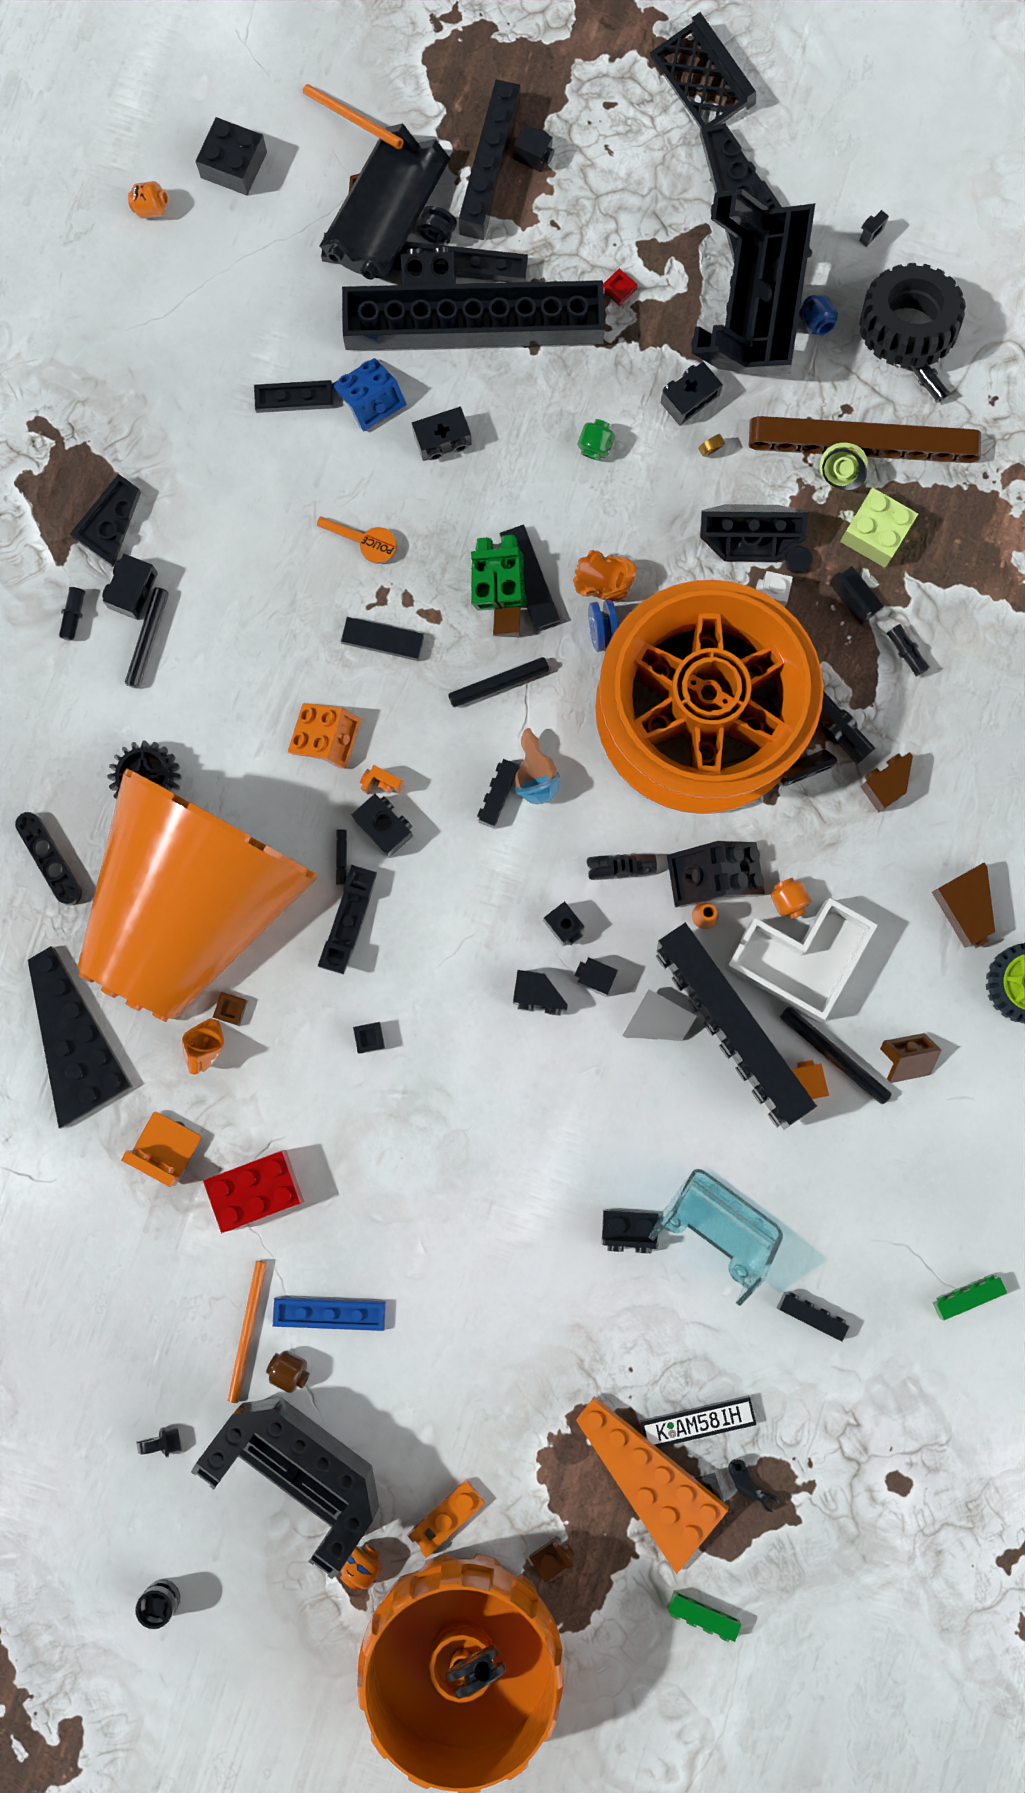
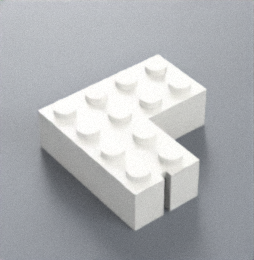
[725,898,878,1022]

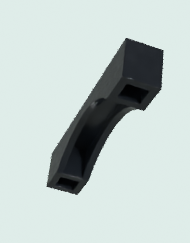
[459,79,521,240]

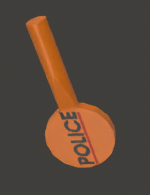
[317,516,397,564]

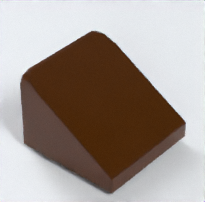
[493,607,521,638]

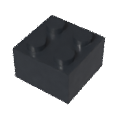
[195,117,267,196]

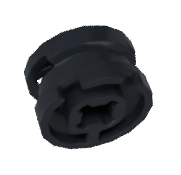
[417,205,457,245]

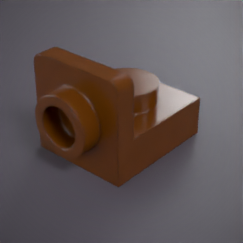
[529,1536,575,1583]

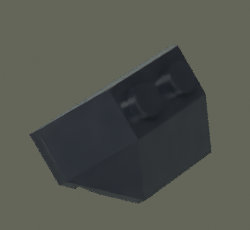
[700,504,809,562]

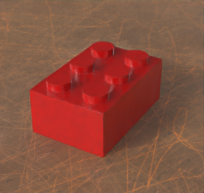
[203,1150,304,1234]

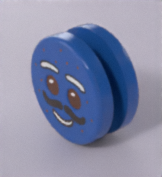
[588,600,619,652]

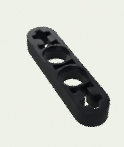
[15,812,82,906]

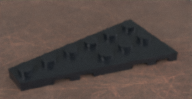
[700,123,812,262]
[27,946,133,1129]

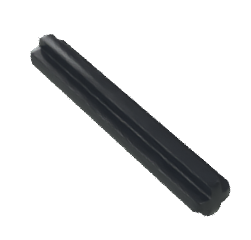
[125,587,169,689]
[448,657,549,708]

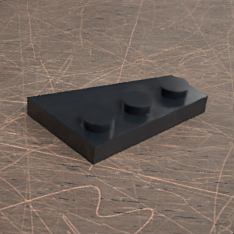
[70,474,141,567]

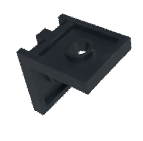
[667,841,765,907]

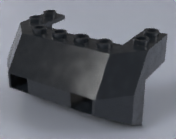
[691,189,816,375]
[191,1397,379,1579]

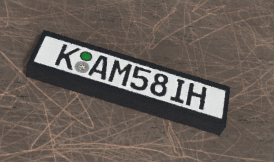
[640,1395,757,1448]

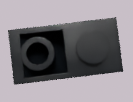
[513,970,568,1016]

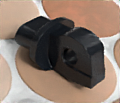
[136,1427,181,1458]

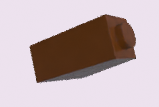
[932,862,995,949]

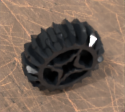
[108,740,182,800]

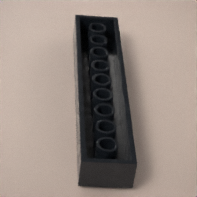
[342,280,605,350]

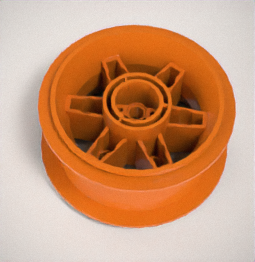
[595,579,823,814]

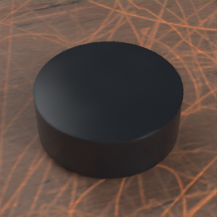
[785,546,813,574]

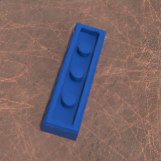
[272,1297,386,1331]

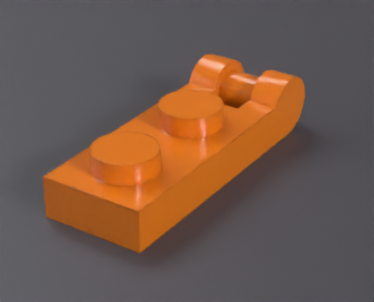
[407,1479,485,1558]

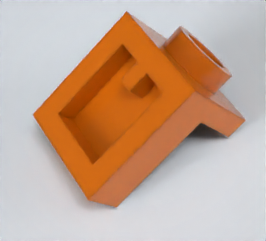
[360,765,404,795]

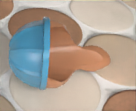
[515,728,560,805]

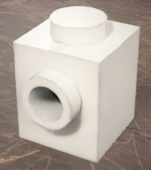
[756,571,793,607]

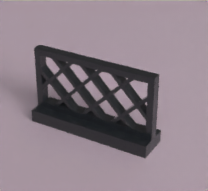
[650,12,756,129]

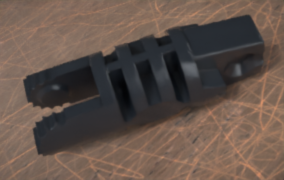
[586,853,657,880]

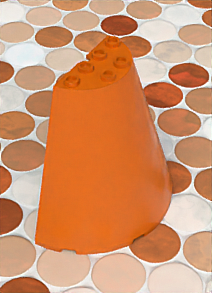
[77,768,318,1022]

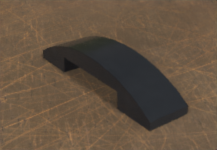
[318,865,377,975]

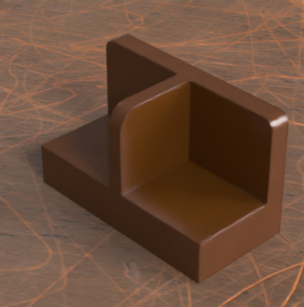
[880,1033,942,1083]

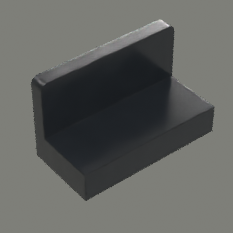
[830,566,884,625]

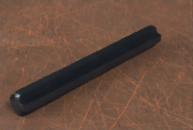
[780,1007,892,1104]

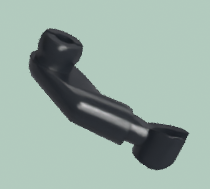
[728,1459,780,1512]

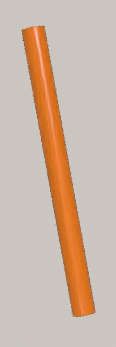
[303,84,403,149]
[227,1261,267,1403]

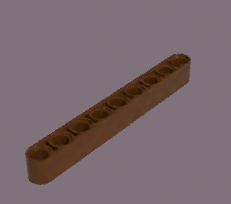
[748,416,981,463]

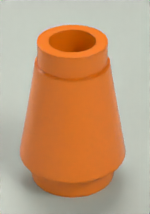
[692,902,719,929]

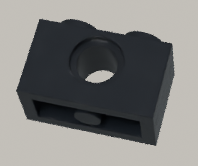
[351,793,413,858]

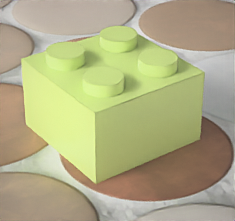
[840,487,918,567]

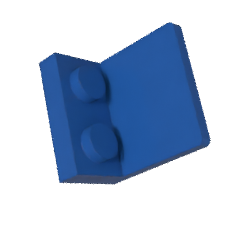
[332,358,407,432]

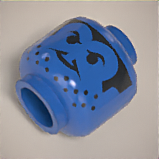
[799,295,838,335]

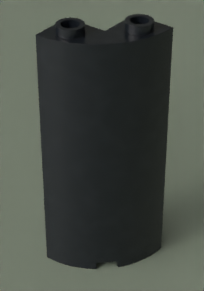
[319,123,451,280]

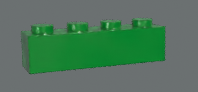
[932,1274,1007,1321]
[667,1591,741,1642]

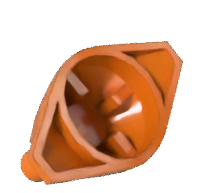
[182,1018,224,1075]

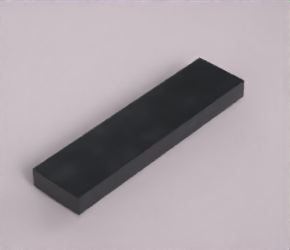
[499,524,560,631]

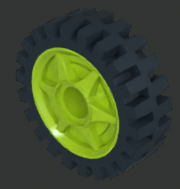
[986,943,1025,1024]

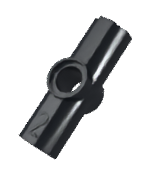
[818,690,876,764]

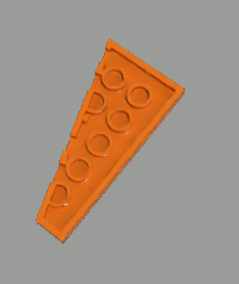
[576,1396,729,1574]

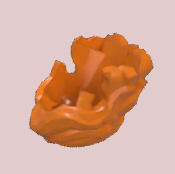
[573,550,637,601]

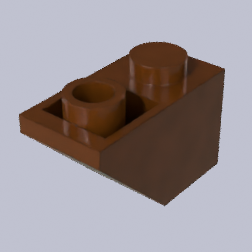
[860,752,913,813]

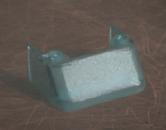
[648,1169,783,1306]

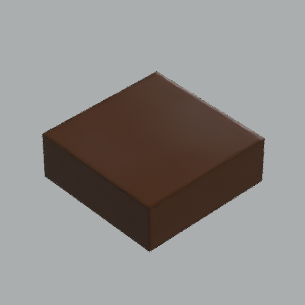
[212,992,248,1026]

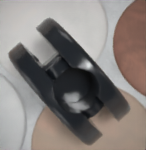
[445,1645,506,1699]

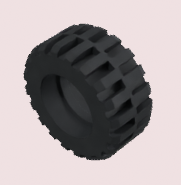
[859,263,966,368]

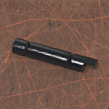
[336,829,347,885]

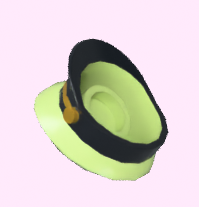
[819,442,868,491]

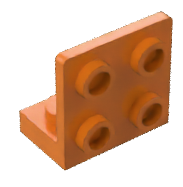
[288,703,362,769]
[121,1112,202,1187]

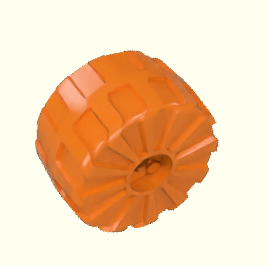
[357,1553,565,1793]

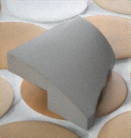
[622,989,697,1041]

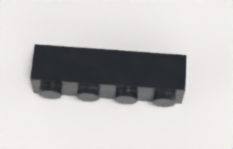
[477,759,519,829]
[777,1292,850,1342]

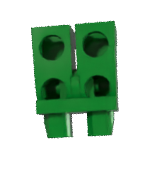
[471,535,527,611]

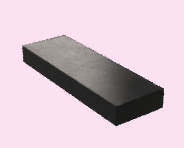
[254,380,334,413]
[341,617,424,661]

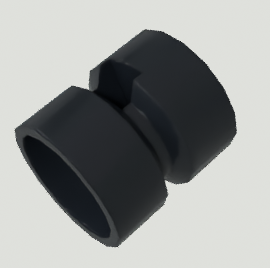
[135,1580,180,1629]

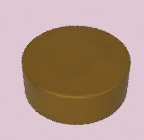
[698,434,725,457]

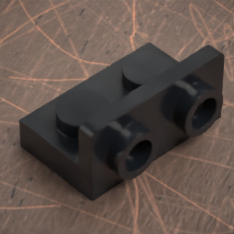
[601,1210,659,1254]

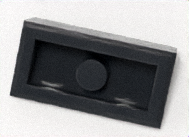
[781,749,838,786]

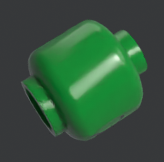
[577,419,615,461]

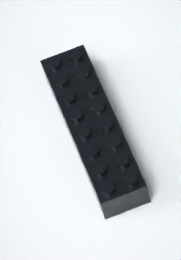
[656,922,817,1130]

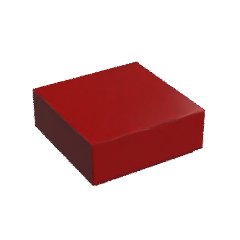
[603,268,638,306]

